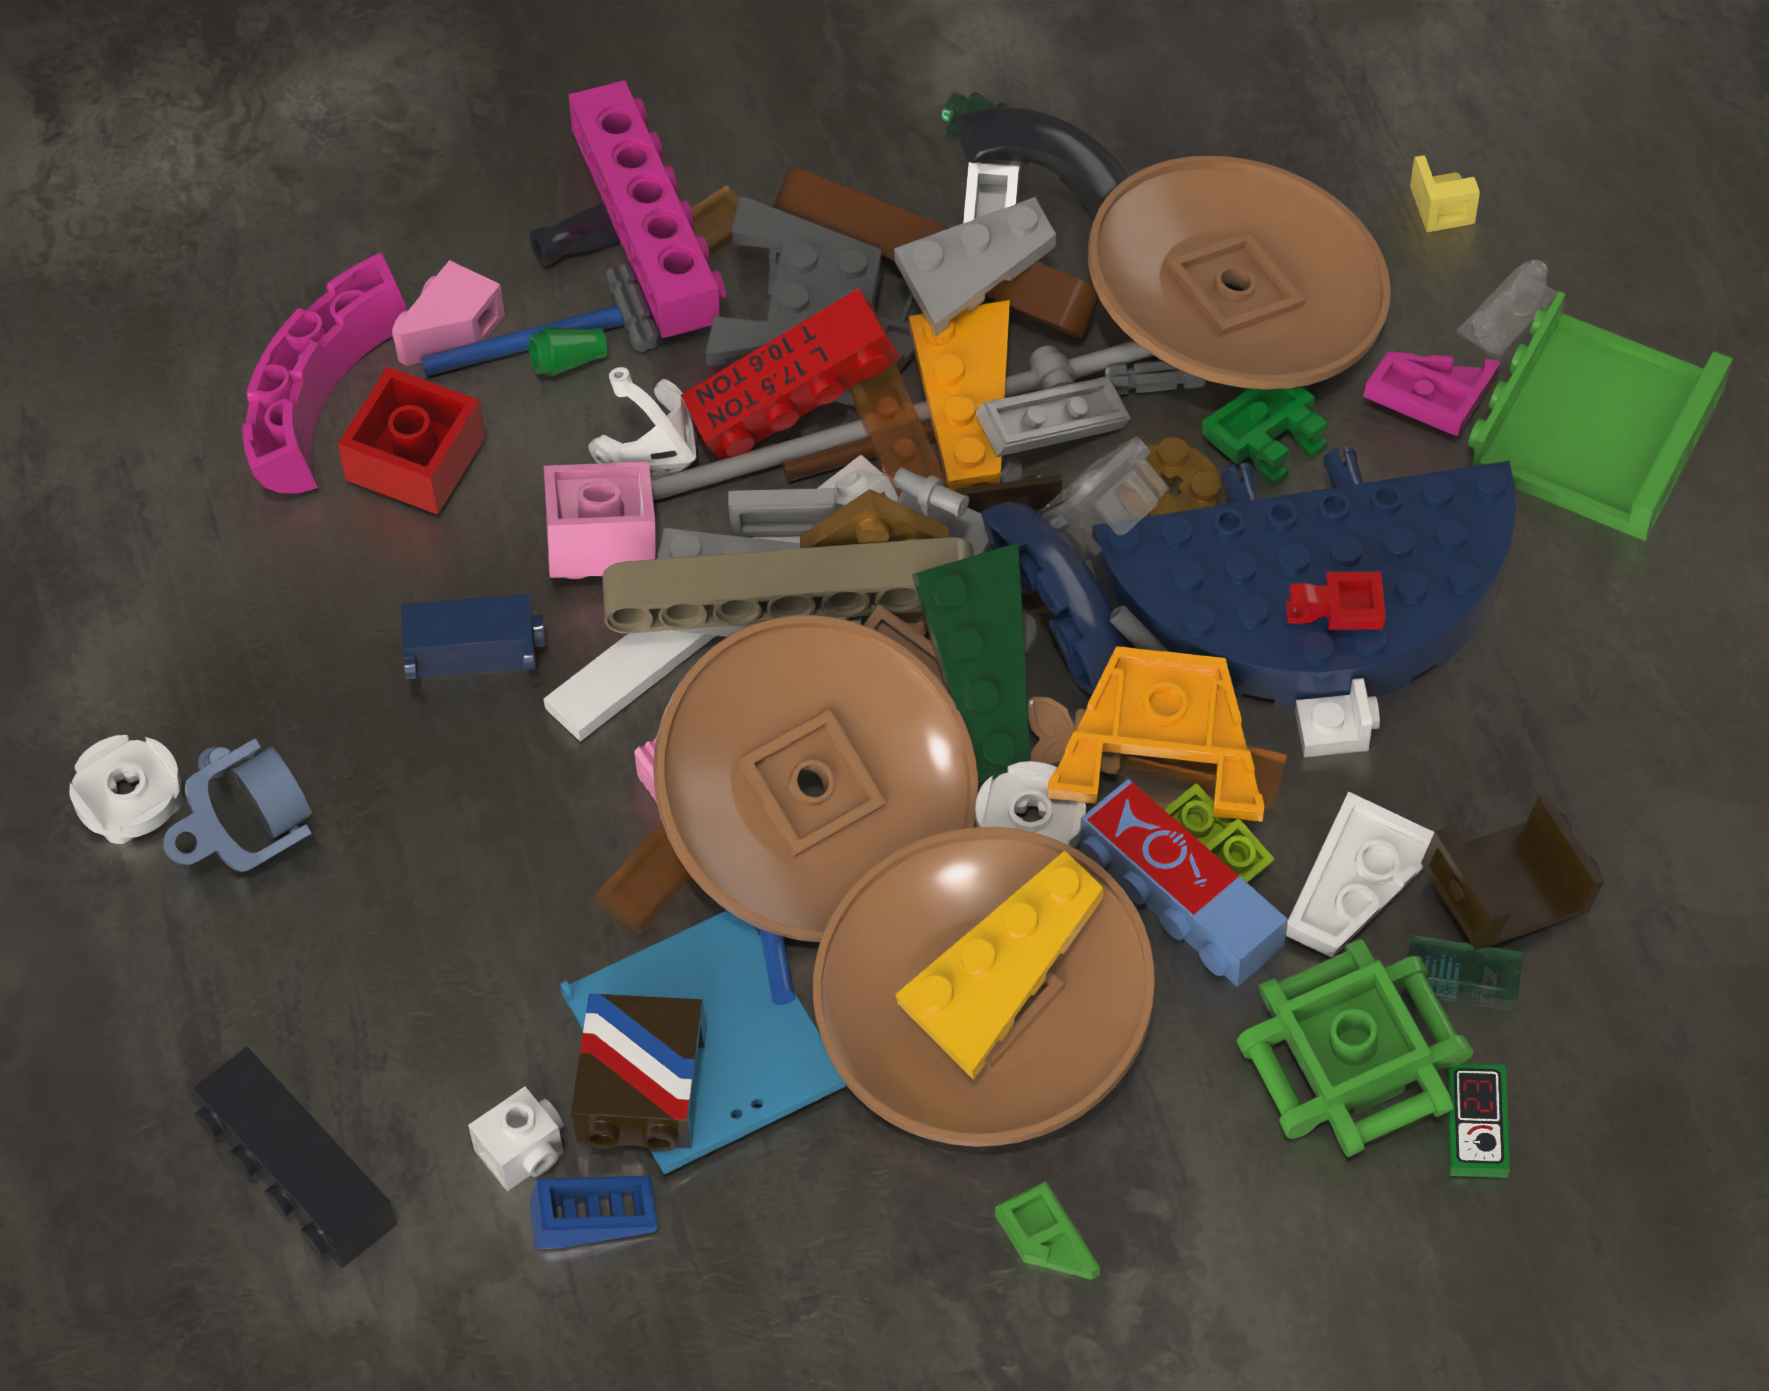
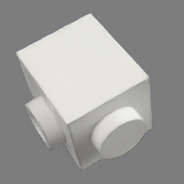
[468,1087,564,1191]

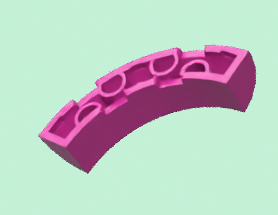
[242,252,408,493]

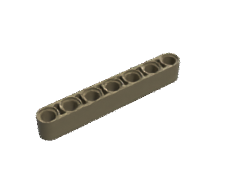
[602,537,974,633]

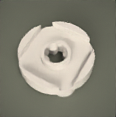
[69,735,183,844]
[975,761,1086,848]

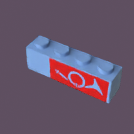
[1080,778,1288,987]

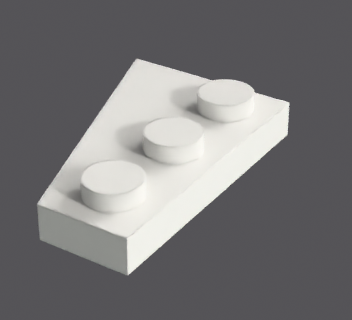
[1286,792,1434,958]

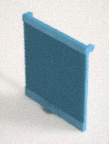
[559,911,847,1174]

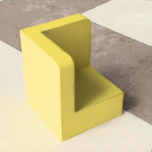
[1410,155,1480,232]

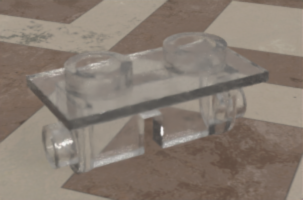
[1456,259,1558,359]

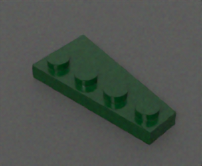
[912,543,1030,783]

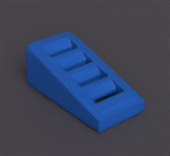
[530,1175,658,1249]

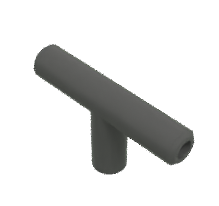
[1109,606,1170,652]

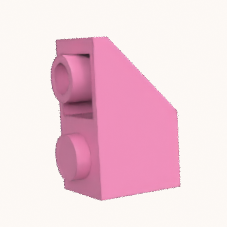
[392,260,505,366]

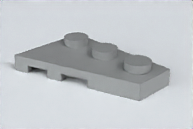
[894,197,1056,337]

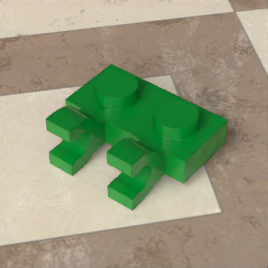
[1202,386,1328,487]

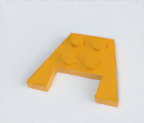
[1047,646,1265,822]

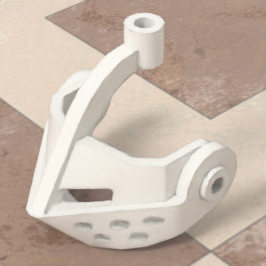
[588,367,699,480]

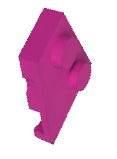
[1363,352,1501,437]

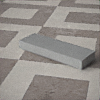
[975,376,1131,457]

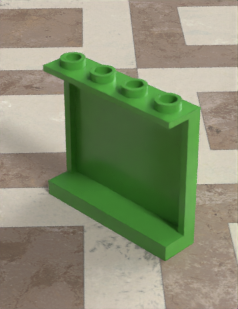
[1468,291,1733,541]

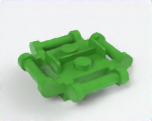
[1236,939,1474,1157]

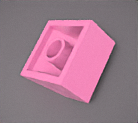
[544,462,656,579]

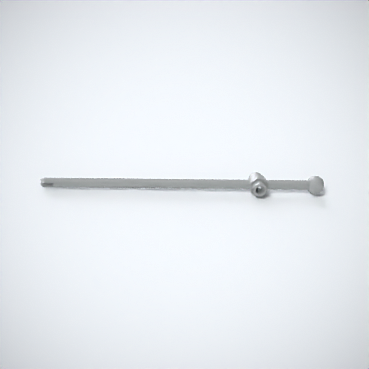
[651,341,1154,501]

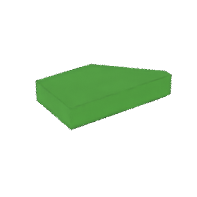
[995,1181,1100,1280]

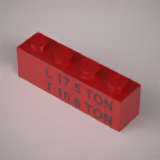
[681,288,901,460]

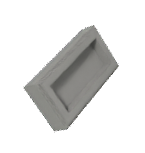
[728,488,837,537]

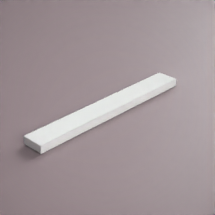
[543,455,897,742]

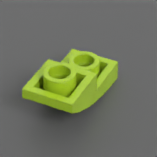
[1164,783,1275,883]

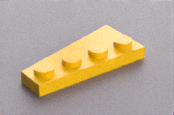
[895,850,1104,1080]

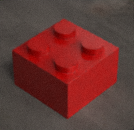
[338,366,486,514]

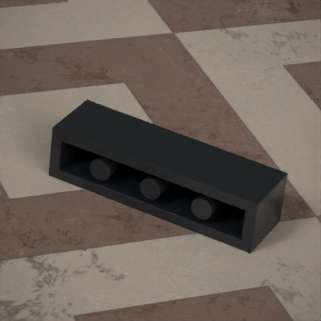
[192,1046,397,1268]

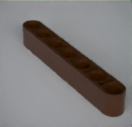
[773,166,1099,338]

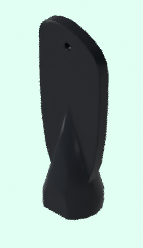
[530,203,620,266]

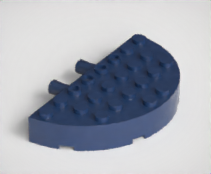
[1091,447,1516,707]

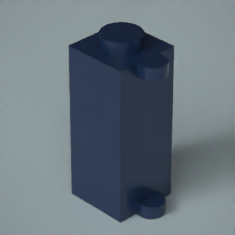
[401,594,546,679]

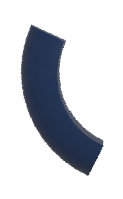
[981,502,1130,696]

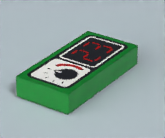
[1446,1064,1510,1178]

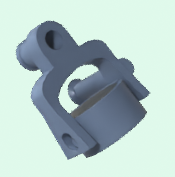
[163,738,312,872]

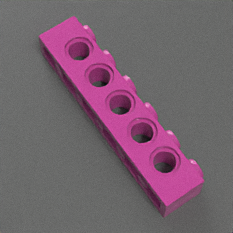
[568,80,726,338]

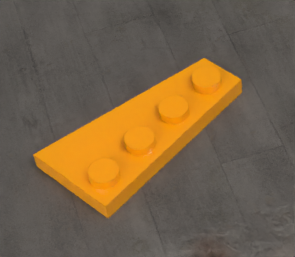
[909,300,1010,492]

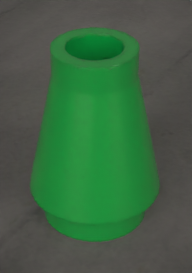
[528,327,607,378]

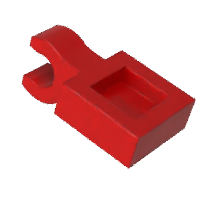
[1286,572,1386,630]

